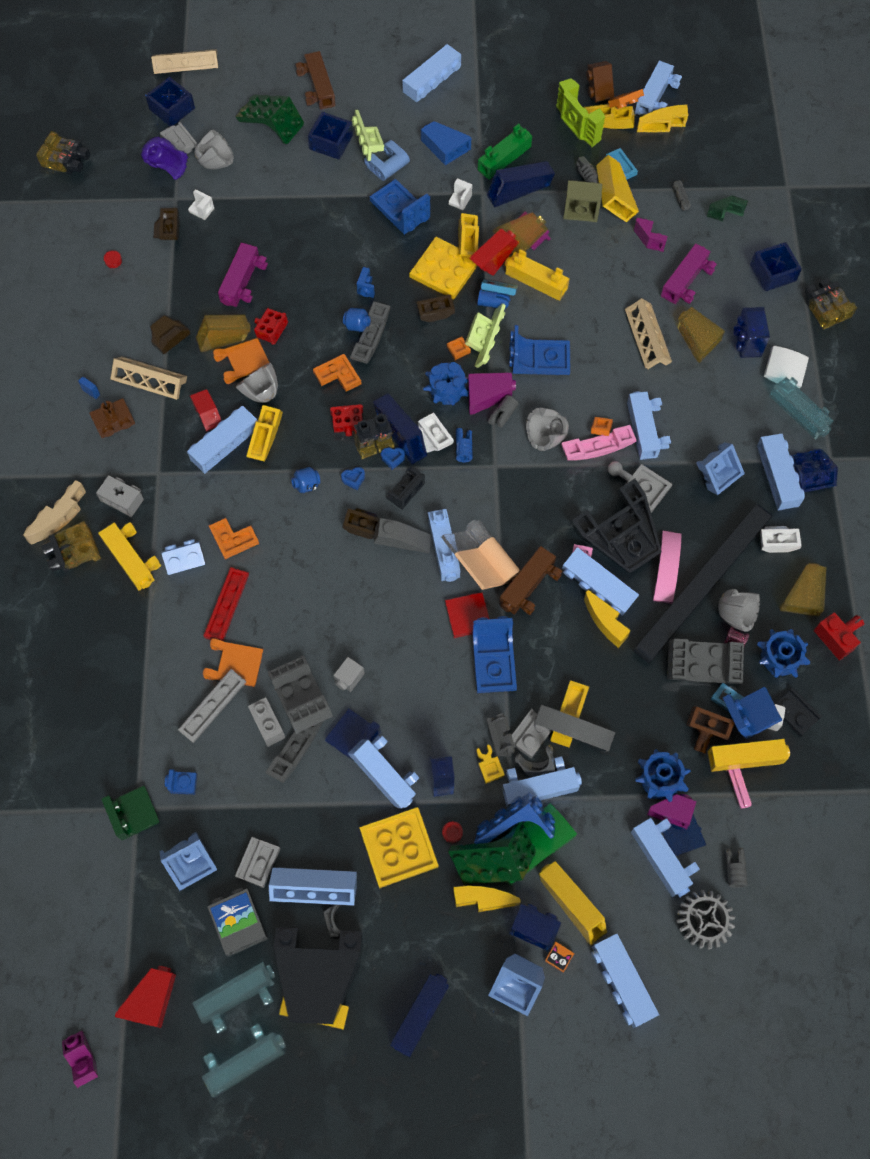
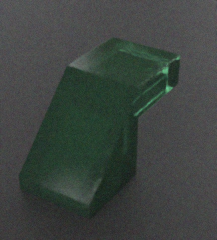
[707,195,748,222]

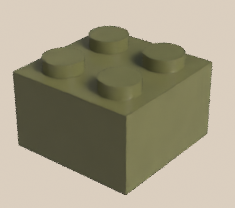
[563,180,602,222]

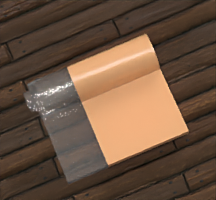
[441,520,521,590]

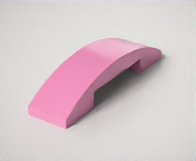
[561,425,637,460]
[653,531,681,604]

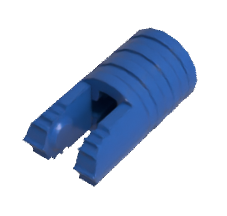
[478,290,511,309]
[456,428,473,463]

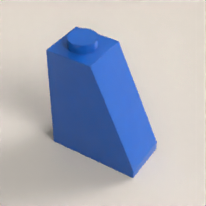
[421,121,471,165]

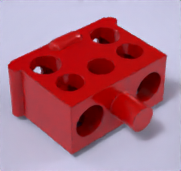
[254,308,288,345]
[330,404,363,437]

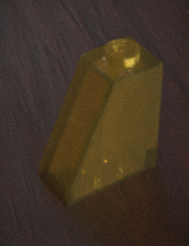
[492,212,548,253]
[677,307,725,363]
[196,315,250,352]
[780,563,826,616]

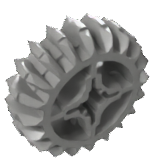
[677,890,735,950]

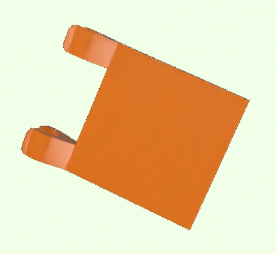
[213,338,269,384]
[203,639,263,687]

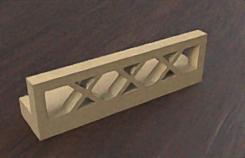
[151,49,219,74]
[625,298,672,369]
[111,356,187,400]

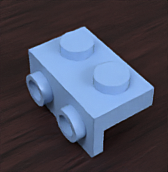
[162,539,205,575]

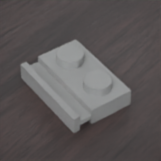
[160,122,198,154]
[512,709,552,759]
[235,837,280,888]

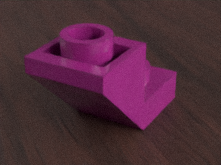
[634,218,668,252]
[62,1031,98,1088]

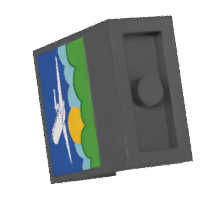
[207,888,268,957]

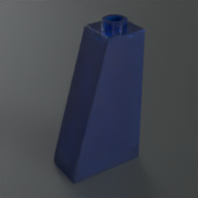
[487,161,555,207]
[373,393,427,464]
[428,754,455,797]
[390,973,450,1058]

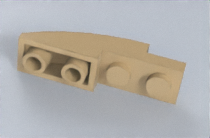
[23,480,86,544]

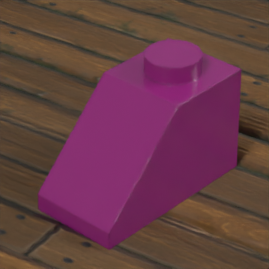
[647,794,697,829]

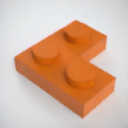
[608,89,644,109]
[313,354,362,392]
[209,518,259,559]

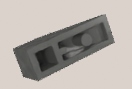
[374,518,431,553]

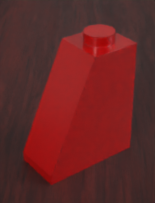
[469,228,519,276]
[115,966,176,1028]

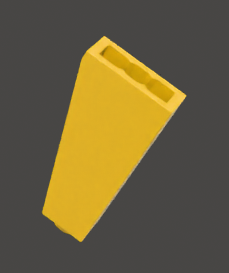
[596,155,639,222]
[539,861,607,945]

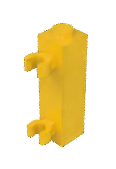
[505,249,570,301]
[98,522,161,591]
[708,739,790,772]

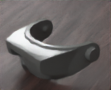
[515,745,555,778]
[323,905,341,939]

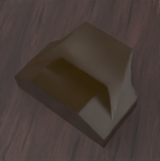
[153,208,180,240]
[417,295,455,322]
[150,315,191,355]
[342,508,380,539]

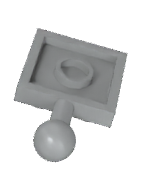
[608,461,672,513]

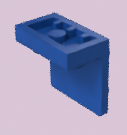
[723,687,782,739]

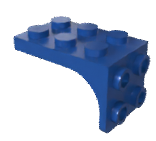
[370,179,430,235]
[509,325,570,375]
[472,616,517,693]
[474,792,556,844]

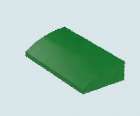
[507,803,577,886]

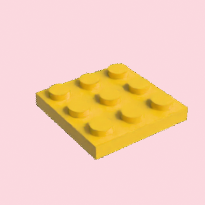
[409,237,477,299]
[359,807,439,888]

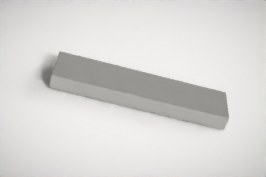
[178,669,247,743]

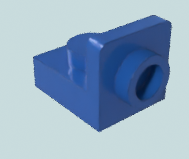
[357,267,375,298]
[165,769,197,794]

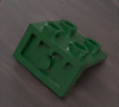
[101,786,160,841]

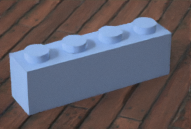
[402,44,461,102]
[187,406,258,474]
[757,433,805,510]
[562,547,639,616]
[269,868,357,905]
[591,934,659,1028]

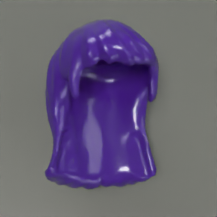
[141,137,188,180]

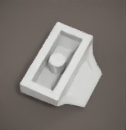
[415,413,454,453]
[760,526,801,553]

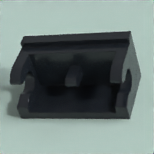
[386,467,425,510]

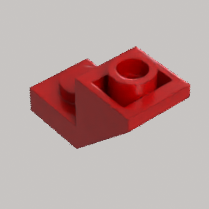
[189,389,222,431]

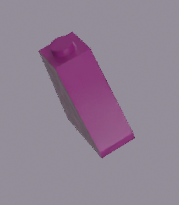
[468,373,516,415]

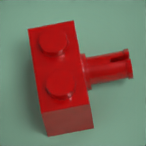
[814,612,864,661]

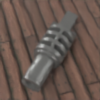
[576,156,599,183]

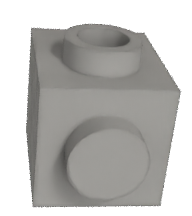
[334,657,365,692]

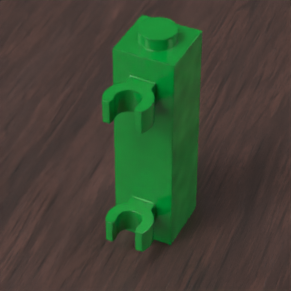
[478,123,532,180]

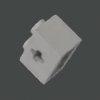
[96,475,144,517]
[248,697,286,747]

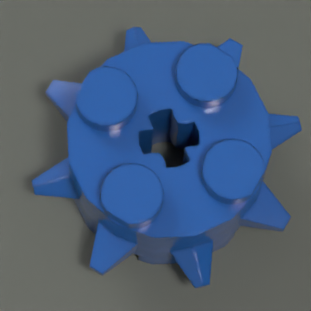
[423,362,469,405]
[757,629,810,678]
[635,749,691,802]

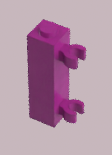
[218,243,268,307]
[661,244,717,305]

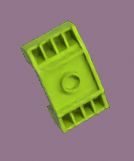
[556,79,605,147]

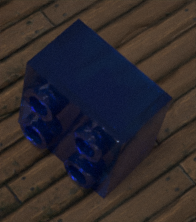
[145,77,195,127]
[308,112,353,160]
[750,242,802,292]
[733,307,770,358]
[509,903,562,952]

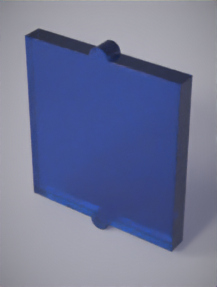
[662,814,706,856]

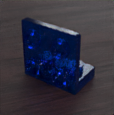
[790,449,838,492]
[325,709,381,763]

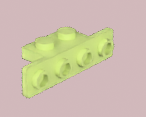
[352,110,384,161]
[465,303,506,368]

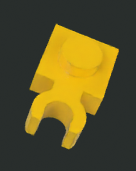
[477,745,505,784]

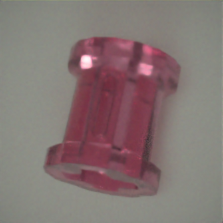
[724,626,750,647]

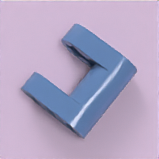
[364,140,410,181]

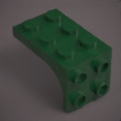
[235,95,304,144]
[448,822,536,884]

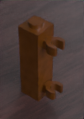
[295,51,336,110]
[499,546,562,615]

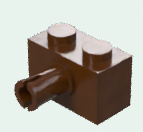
[586,61,614,102]
[89,398,135,438]
[686,706,734,754]

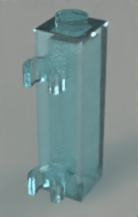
[770,377,833,440]
[193,962,275,1033]
[202,1024,286,1097]

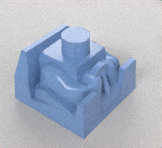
[696,442,745,495]
[159,832,217,891]
[488,954,545,1016]

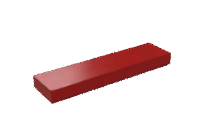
[203,567,249,641]

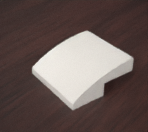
[764,346,809,389]

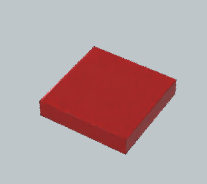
[445,592,489,638]

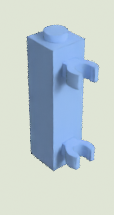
[635,61,682,116]
[627,391,671,460]
[428,509,460,582]
[348,735,419,809]
[502,756,582,808]
[631,818,700,897]

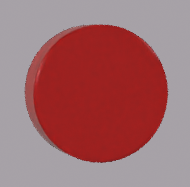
[104,251,122,268]
[442,821,463,843]

